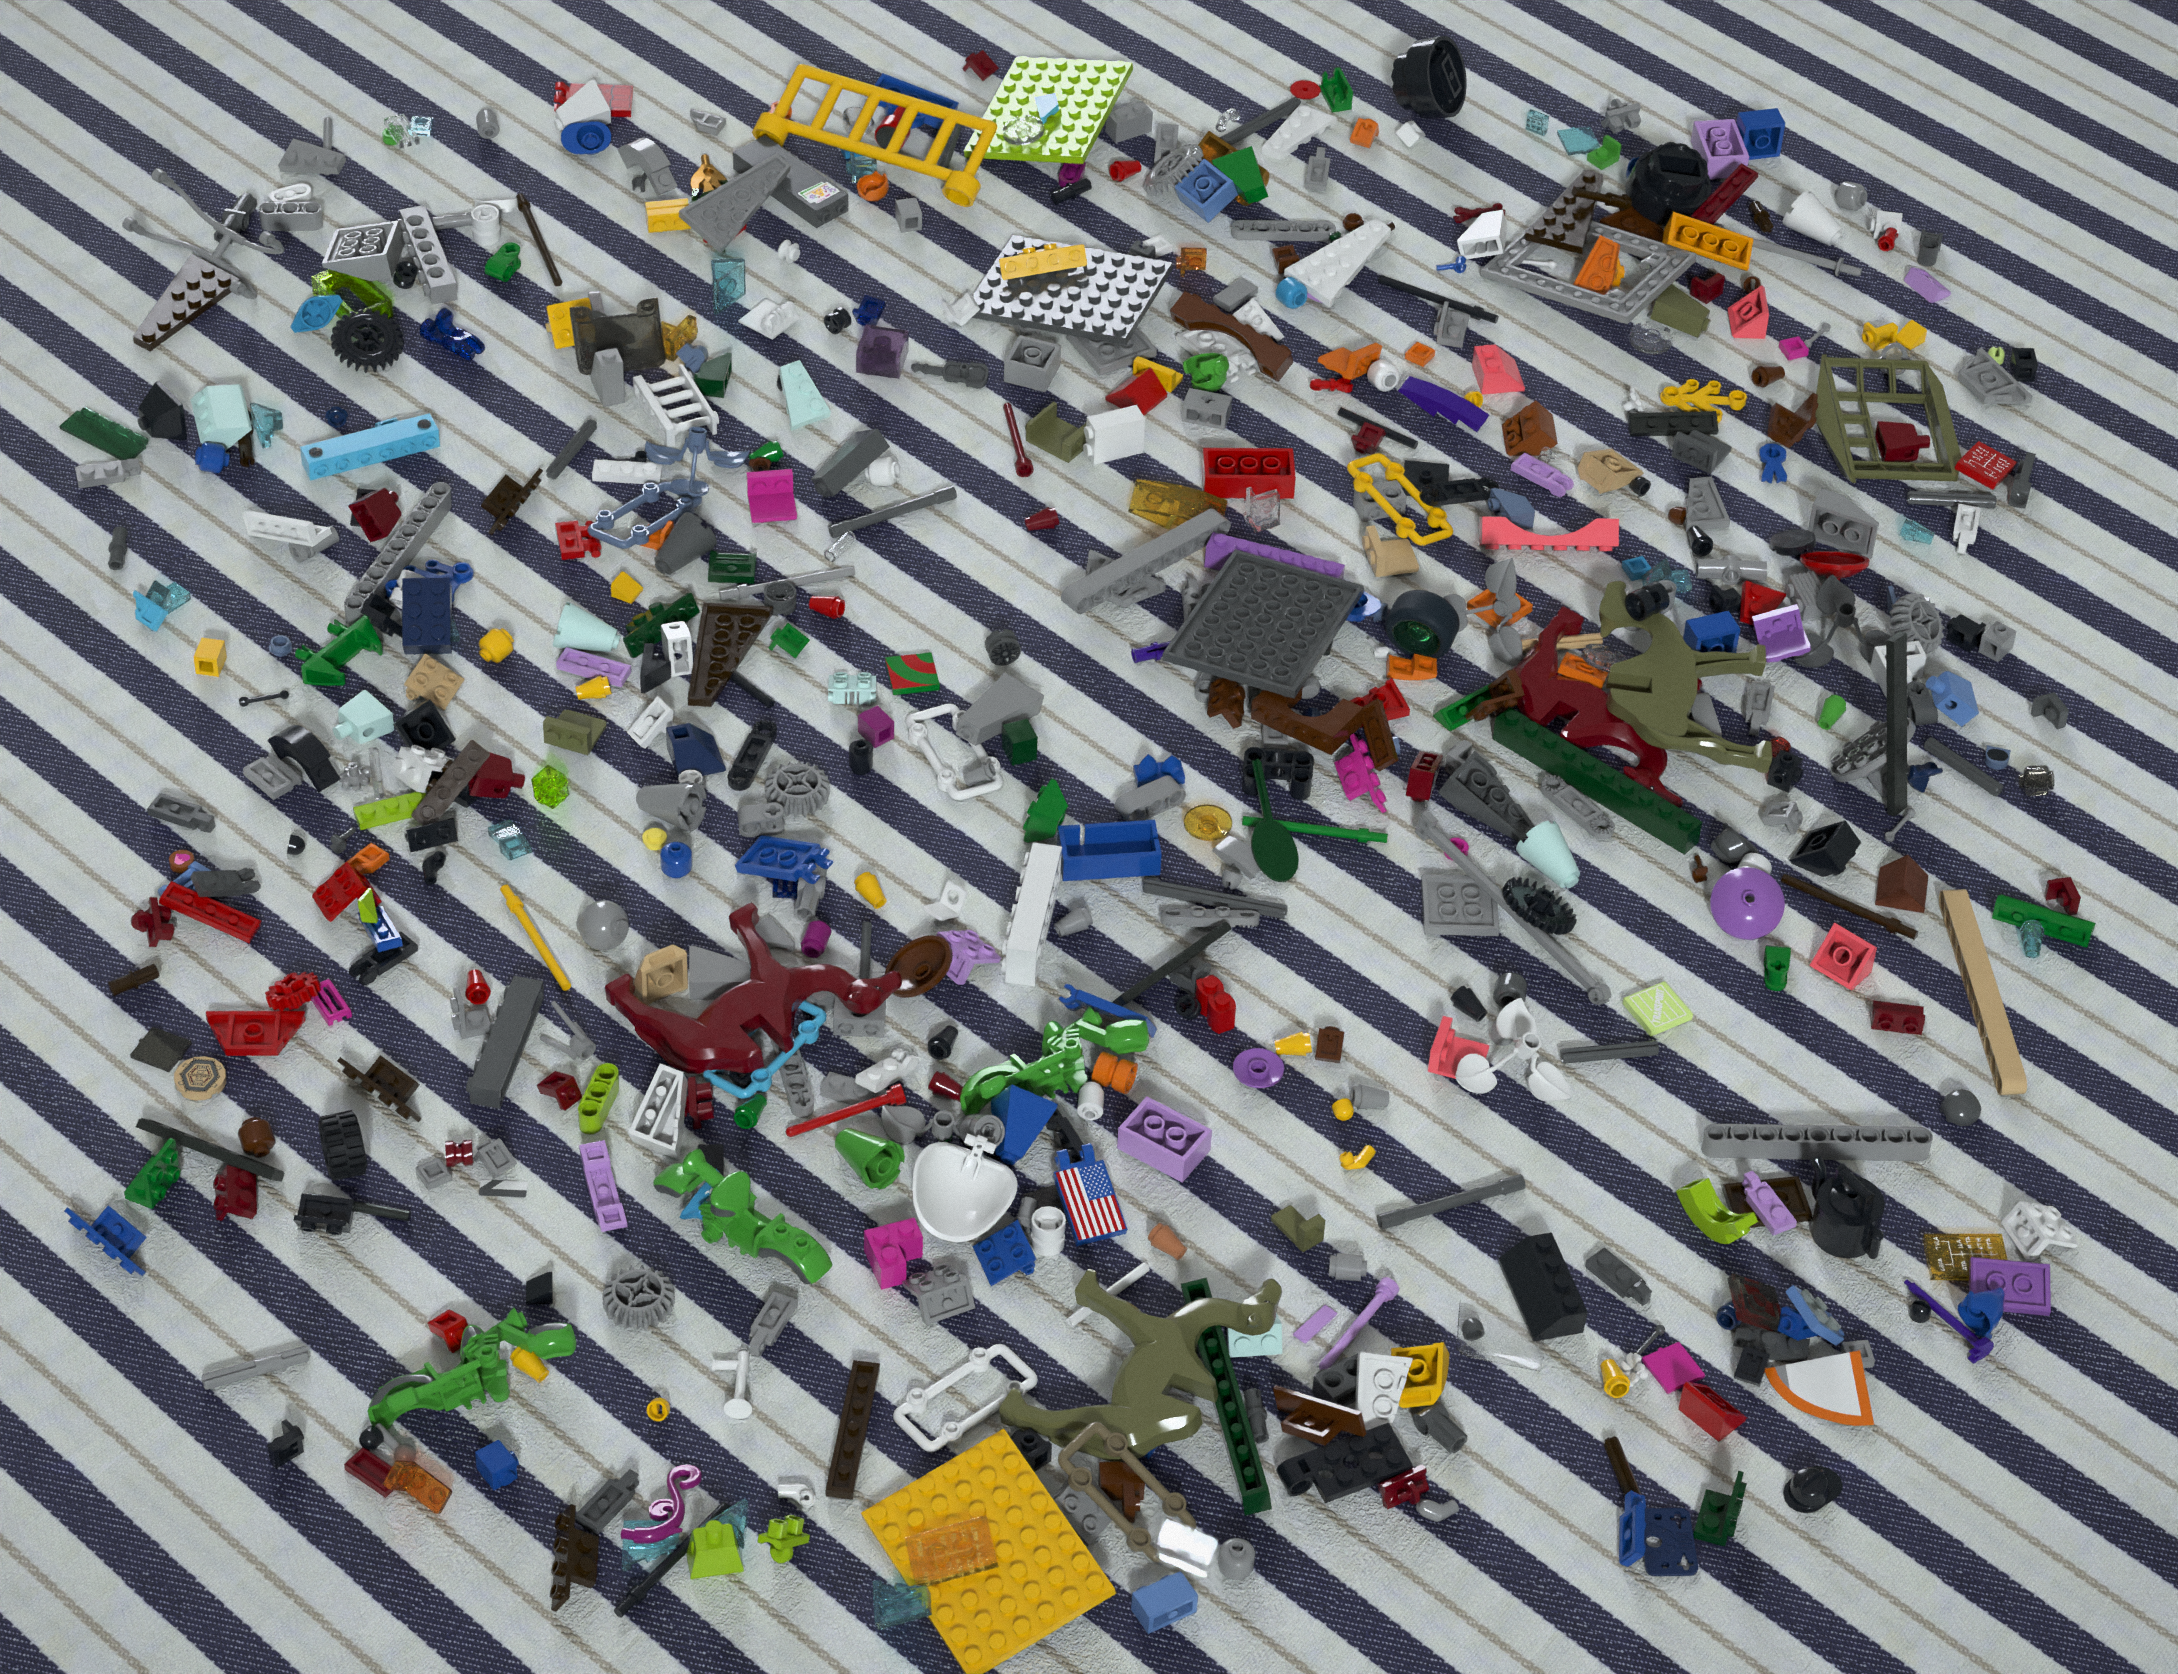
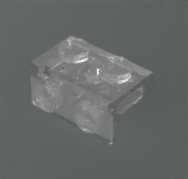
[1244,487,1280,533]

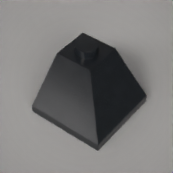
[137,381,187,440]
[393,699,456,751]

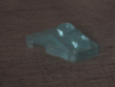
[622,1520,680,1571]
[873,1580,932,1630]

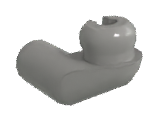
[1416,1499,1459,1522]

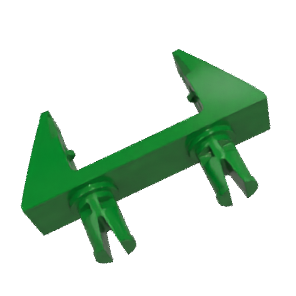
[295,615,382,686]

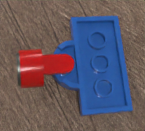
[867,73,959,149]

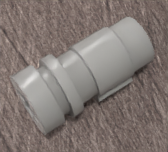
[289,525,339,563]

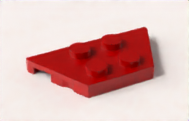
[206,1011,306,1056]

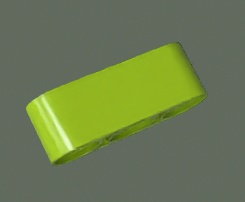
[578,1063,619,1135]

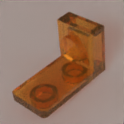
[383,1460,452,1514]

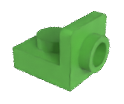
[1587,135,1621,170]

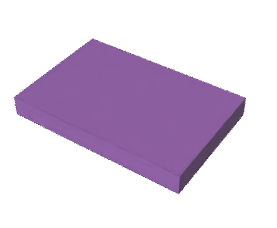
[1969,1257,2051,1316]

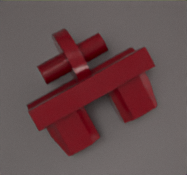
[131,897,174,947]
[684,1077,714,1129]
[1377,1464,1429,1510]

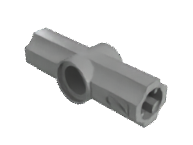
[1696,555,1767,585]
[794,858,828,921]

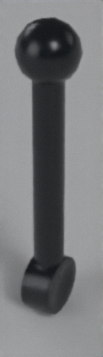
[239,690,289,707]

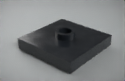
[1402,460,1450,498]

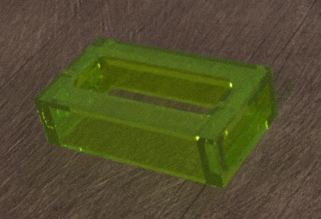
[311,269,393,330]

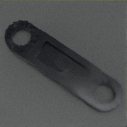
[1419,477,1500,506]
[727,720,777,791]

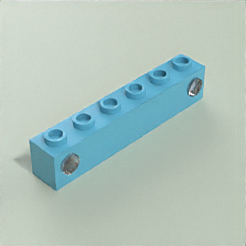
[300,413,440,481]

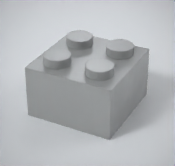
[1004,335,1061,392]

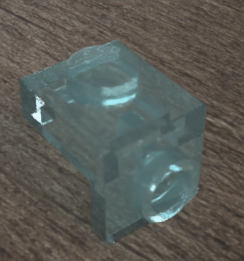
[846,153,877,182]

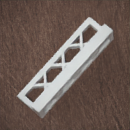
[242,510,332,547]

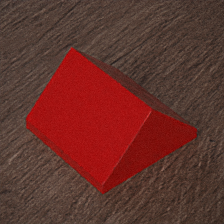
[1105,367,1168,416]
[1678,1382,1747,1442]

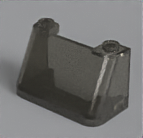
[570,298,666,375]

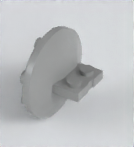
[1831,717,1916,798]

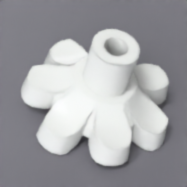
[1623,387,1647,413]
[1619,1353,1649,1388]

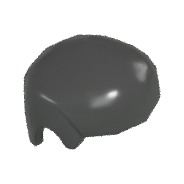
[1939,1089,1981,1126]

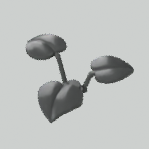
[1794,575,1891,668]

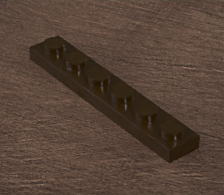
[825,1360,880,1500]

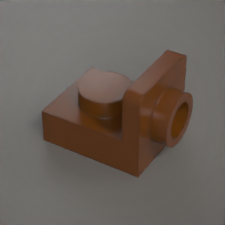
[1315,1026,1344,1063]

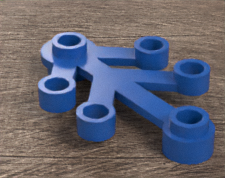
[385,559,474,602]

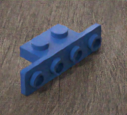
[64,1205,147,1276]

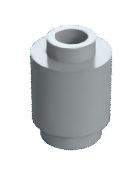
[476,109,499,139]
[1329,1253,1367,1281]

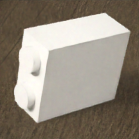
[1083,405,1145,465]

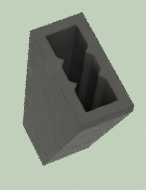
[811,429,890,497]

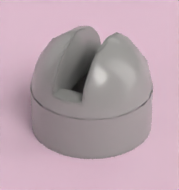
[1222,870,1243,890]

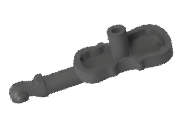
[911,361,989,389]

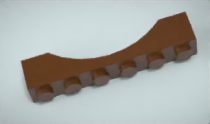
[1170,291,1294,382]

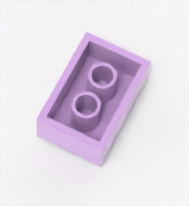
[1691,119,1749,180]
[1117,1096,1212,1183]

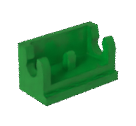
[1319,67,1353,113]

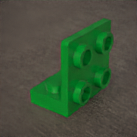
[124,1138,181,1209]

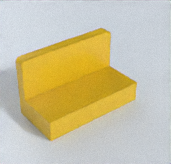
[1133,356,1183,393]

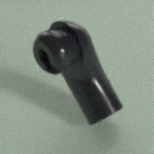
[422,851,446,885]

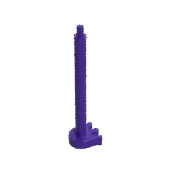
[1904,1279,1994,1364]

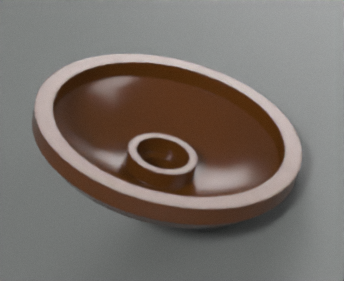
[884,935,953,998]

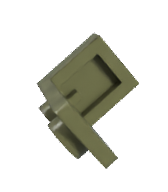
[1271,1205,1326,1252]

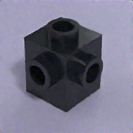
[1767,750,1804,793]

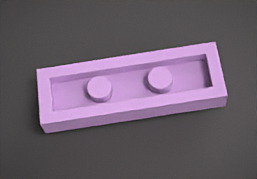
[556,647,631,687]

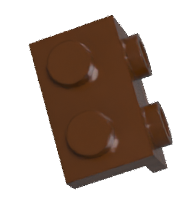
[1207,678,1246,729]

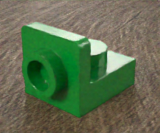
[768,623,810,658]

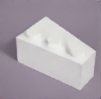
[628,1063,688,1160]

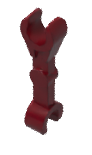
[1453,203,1506,223]

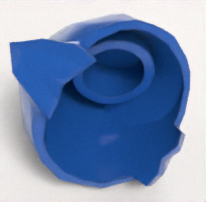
[1958,1288,2005,1339]

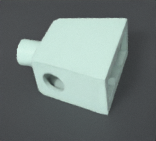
[333,690,394,744]

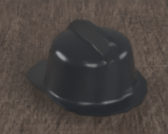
[1783,1466,1843,1513]

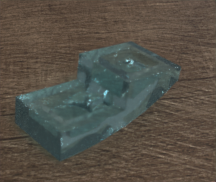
[487,819,532,860]

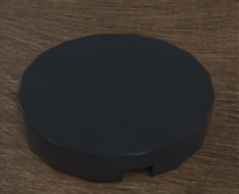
[1770,529,1816,556]

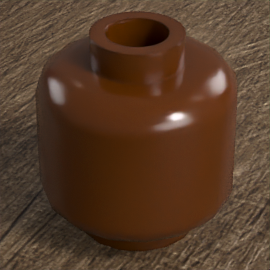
[238,1117,276,1158]

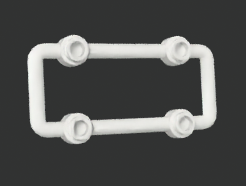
[906,704,1003,801]
[893,1344,1038,1452]

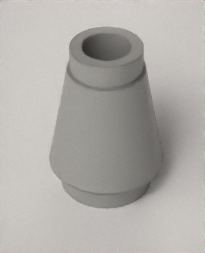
[1054,906,1093,937]
[1350,1084,1389,1110]

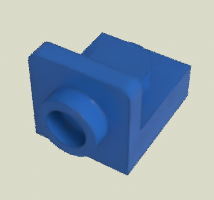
[1778,1306,1818,1341]

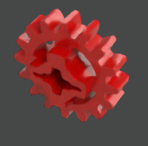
[265,972,321,1011]

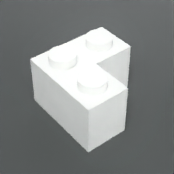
[1870,641,1927,699]

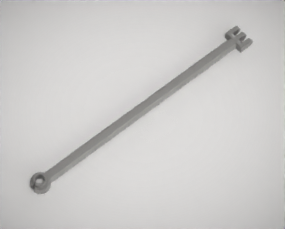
[1415,811,1611,1005]

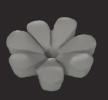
[339,762,371,791]

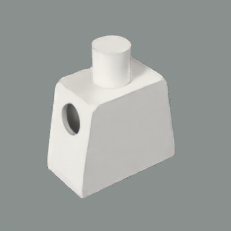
[661,621,693,677]

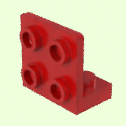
[312,862,382,922]

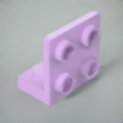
[936,929,1001,985]

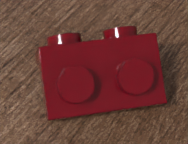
[213,1165,257,1221]

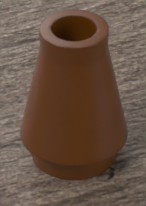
[1751,366,1785,388]

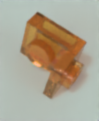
[1176,247,1207,277]

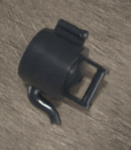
[1811,1156,1885,1259]

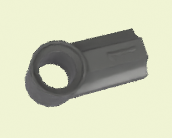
[1413,1401,1468,1453]

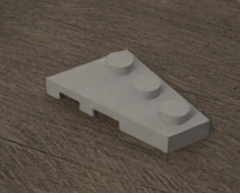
[1686,476,1730,532]

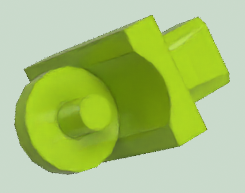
[757,1515,810,1563]

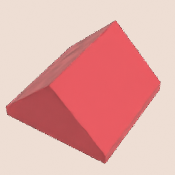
[1728,285,1769,339]
[1809,923,1877,990]

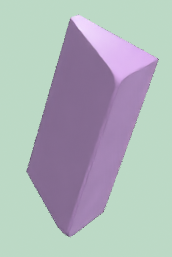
[1904,267,1951,303]

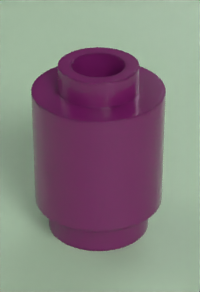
[801,920,832,958]

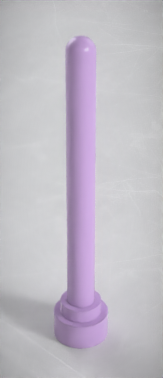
[1319,1277,1399,1370]

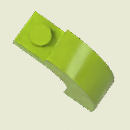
[1676,1178,1758,1244]

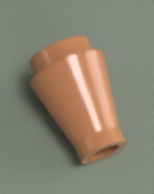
[1147,1223,1187,1260]

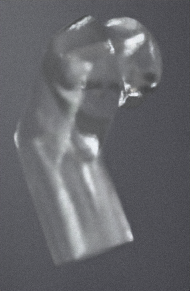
[1216,108,1240,132]

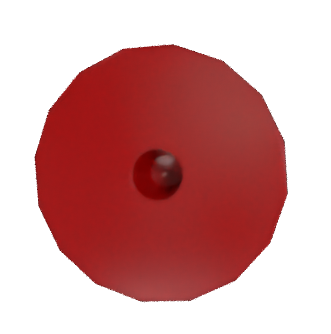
[1290,80,1321,99]

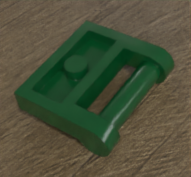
[708,550,757,584]

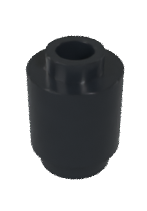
[849,739,873,775]

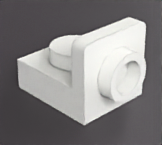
[1870,210,1903,240]
[942,293,980,327]

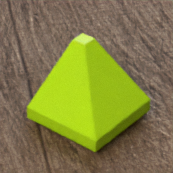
[357,888,378,923]

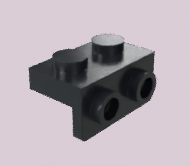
[361,592,402,638]
[293,1193,355,1235]

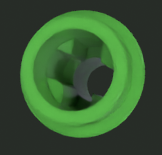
[1818,695,1846,730]

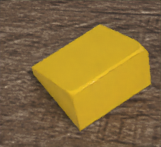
[1896,320,1927,350]
[611,571,643,604]

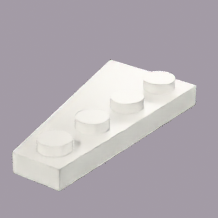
[1354,1352,1413,1460]

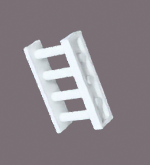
[633,364,719,447]

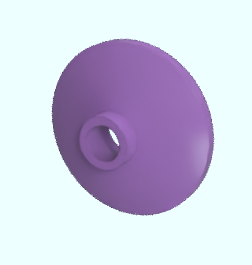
[1233,1048,1284,1088]

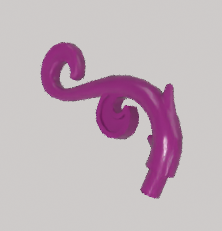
[621,1464,702,1544]

